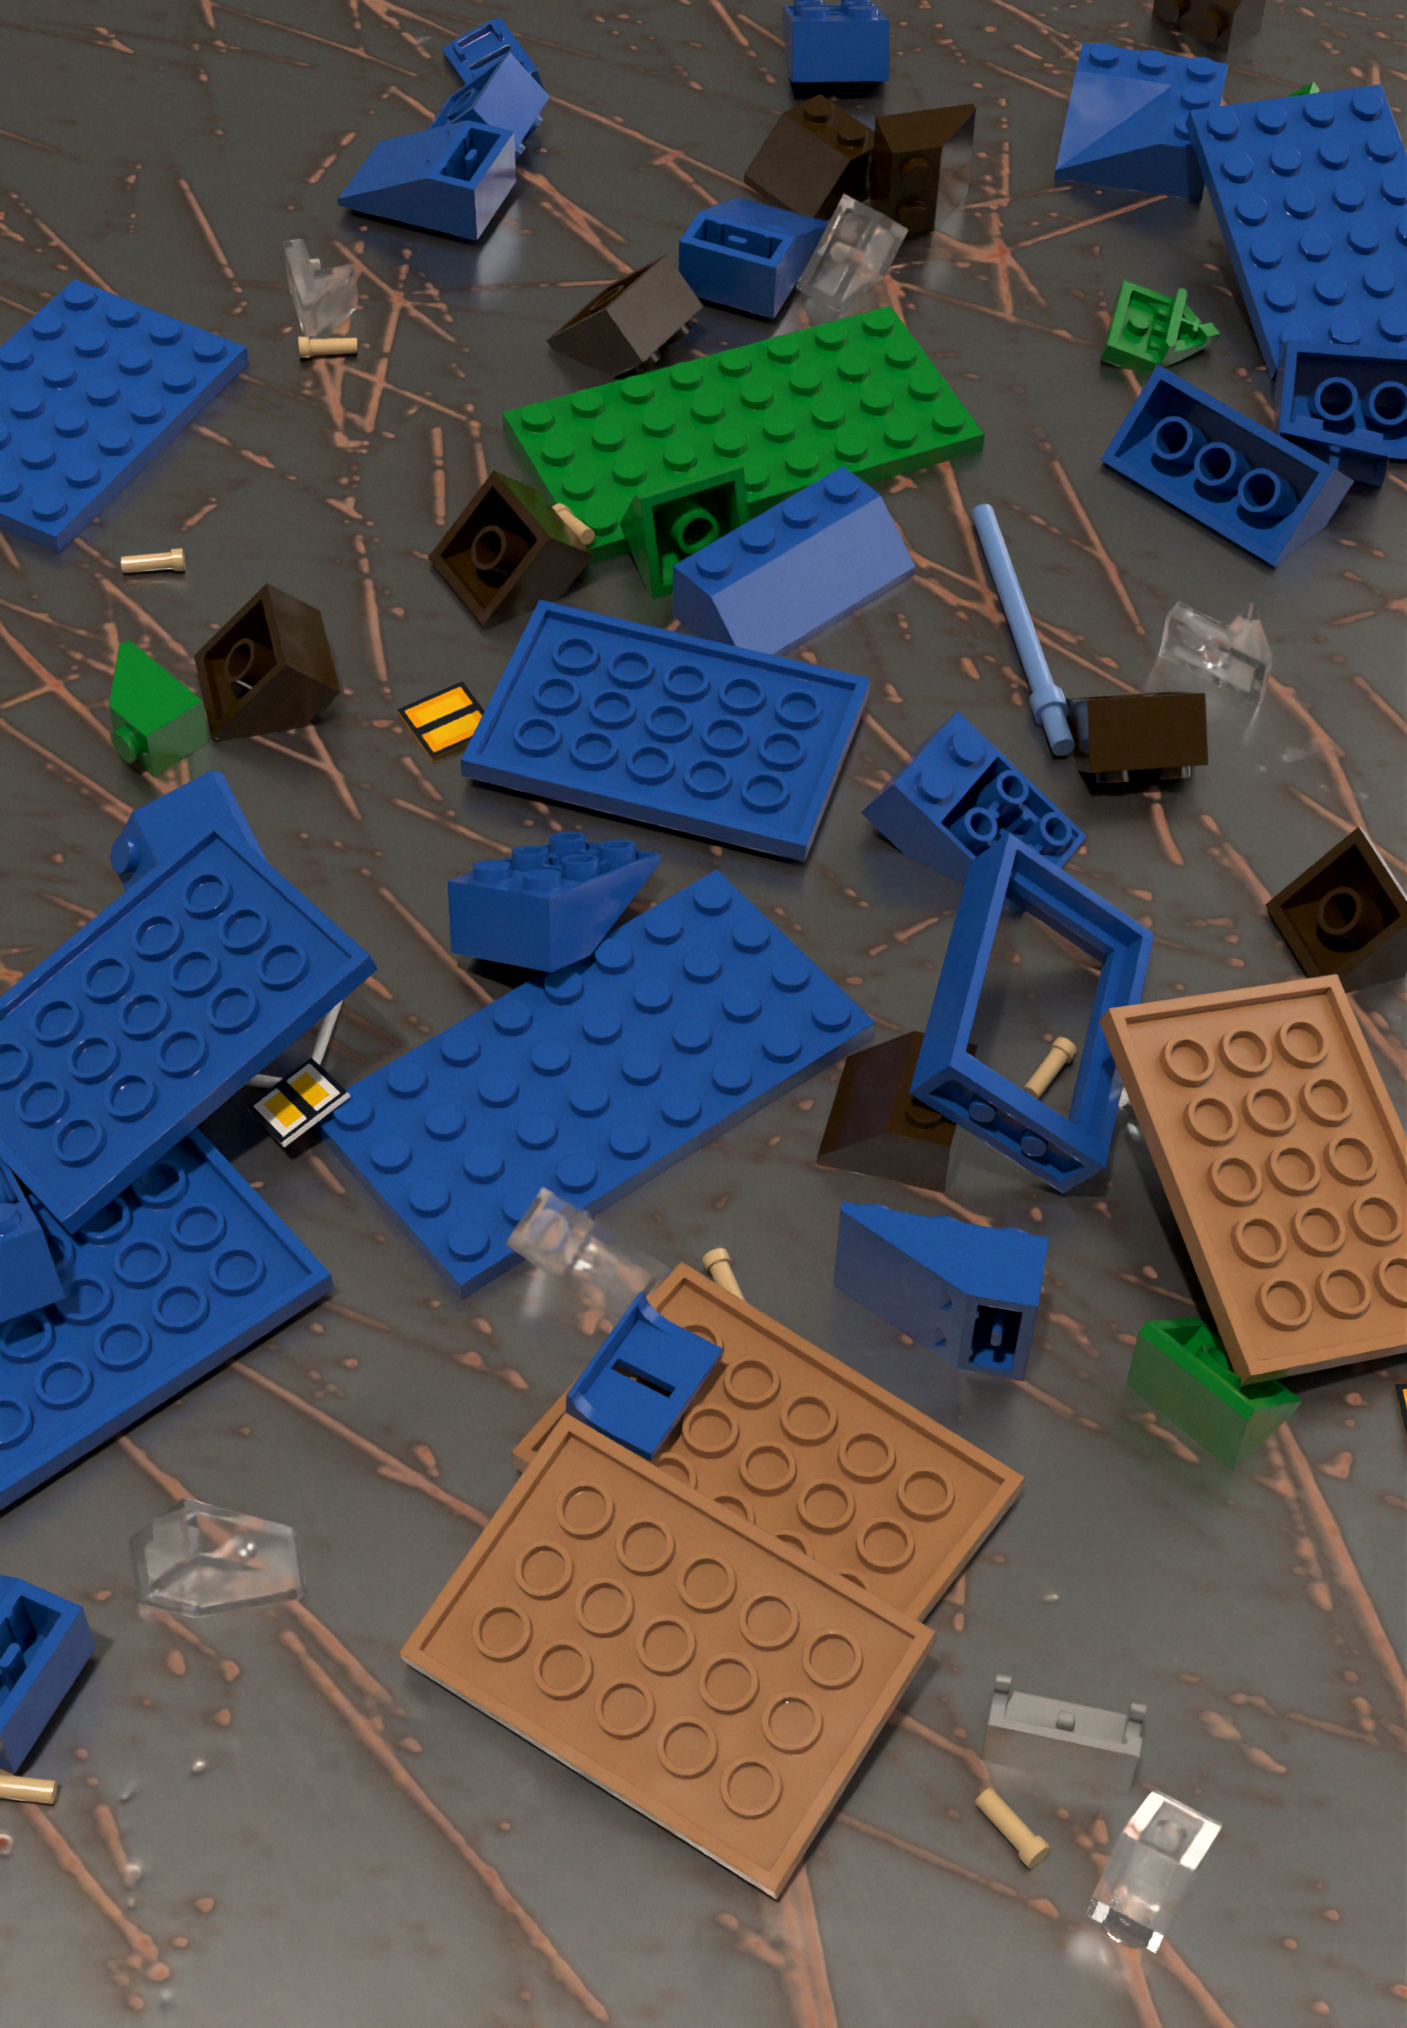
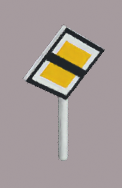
[246,1000,351,1147]

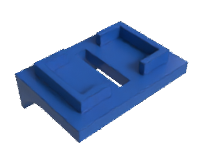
[442,17,544,89]
[1280,414,1392,487]
[566,1292,723,1461]

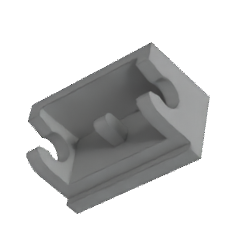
[981,1674,1147,1792]

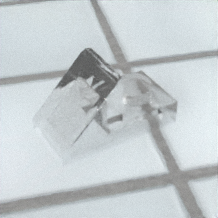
[283,239,358,339]
[1159,601,1273,706]

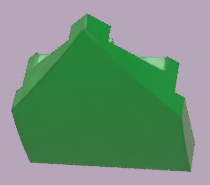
[1100,280,1220,373]

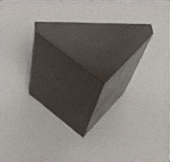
[1265,827,1407,994]

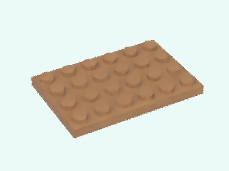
[1099,974,1407,1386]
[511,1261,1025,1623]
[399,1413,937,1899]

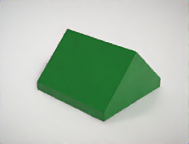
[620,463,749,600]
[1126,1316,1302,1472]

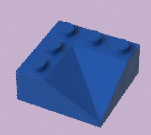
[1054,42,1228,201]

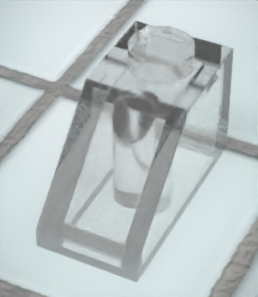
[796,194,908,312]
[505,1187,673,1319]
[129,1497,307,1618]
[1085,1788,1223,1953]

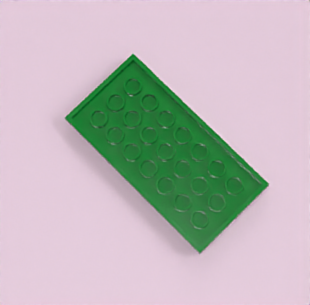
[502,306,985,567]

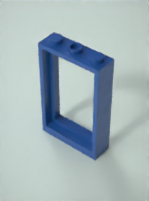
[909,833,1154,1193]

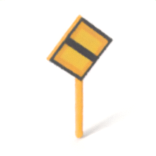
[397,681,484,762]

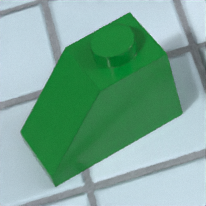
[109,639,209,778]

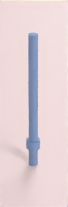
[972,504,1075,756]

